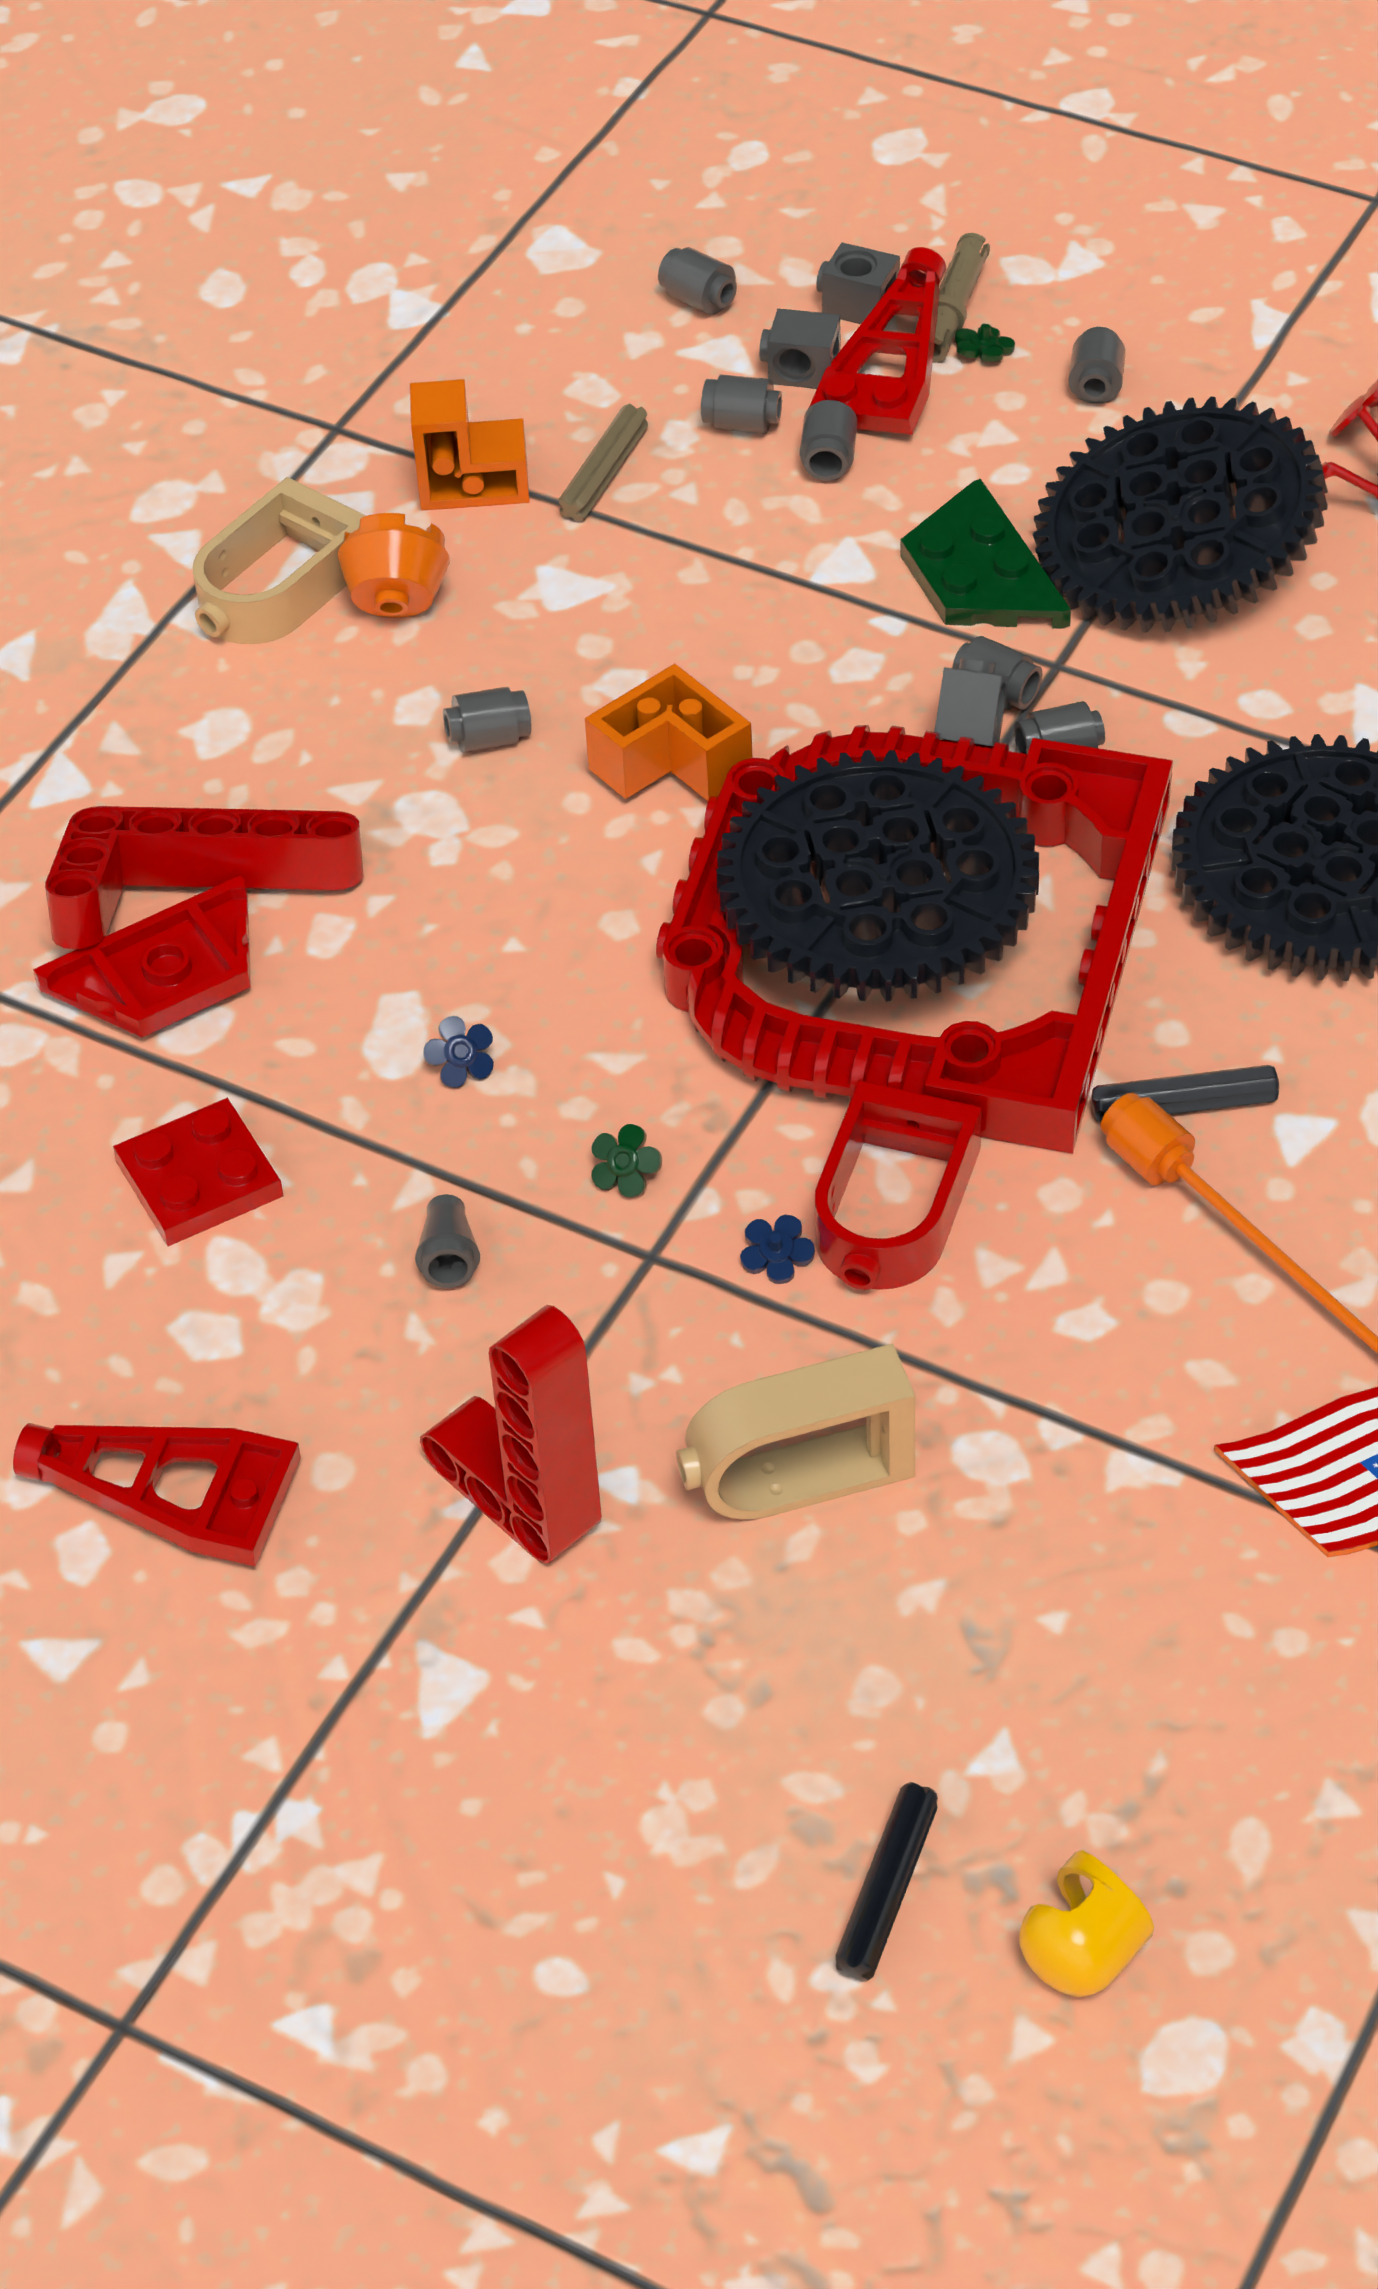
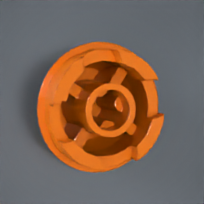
[337,513,450,618]

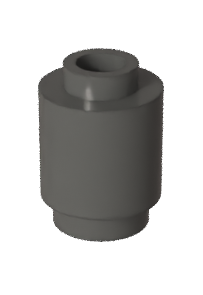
[658,247,737,315]
[1069,327,1126,404]
[701,375,782,433]
[800,400,858,481]
[952,636,1043,710]
[443,686,531,752]
[1014,701,1105,754]

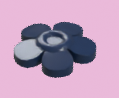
[423,1016,494,1088]
[740,1214,815,1284]

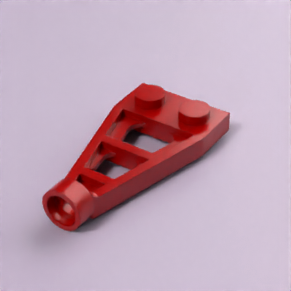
[809,247,946,435]
[13,1423,301,1567]

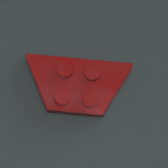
[33,875,251,1038]

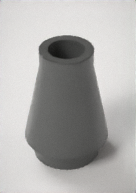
[415,1194,480,1288]

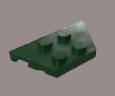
[900,479,1071,629]

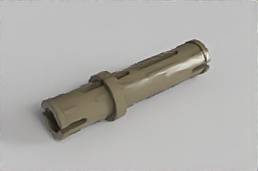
[933,233,990,363]

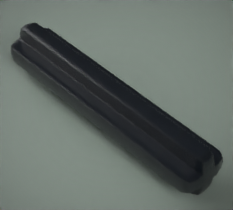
[1091,1065,1279,1123]
[835,1782,938,1982]

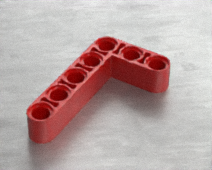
[45,806,364,949]
[420,1304,602,1564]

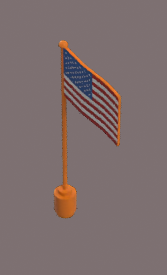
[1100,1093,1378,1557]

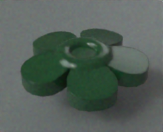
[955,324,1015,362]
[591,1124,662,1198]

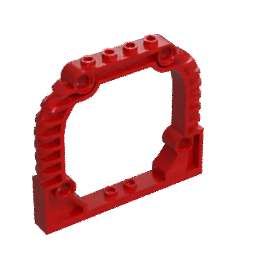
[656,725,1173,1154]

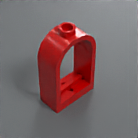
[815,1080,982,1290]

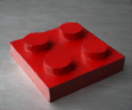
[113,1097,284,1247]

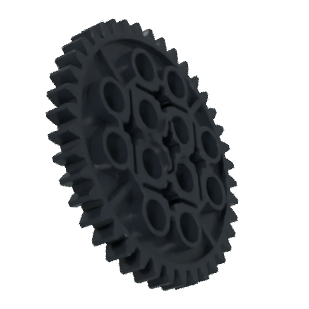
[1033,396,1328,633]
[1171,734,1378,981]
[716,750,1039,1002]

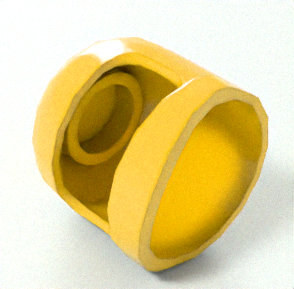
[1019,1850,1154,1997]

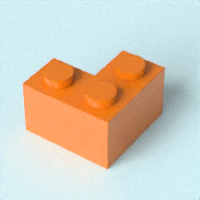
[410,379,530,511]
[585,663,753,801]

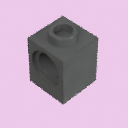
[816,242,900,324]
[759,308,841,389]
[934,658,1009,746]

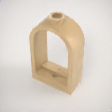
[193,477,366,644]
[676,1343,915,1519]

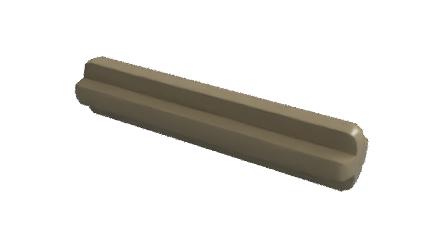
[559,404,648,522]

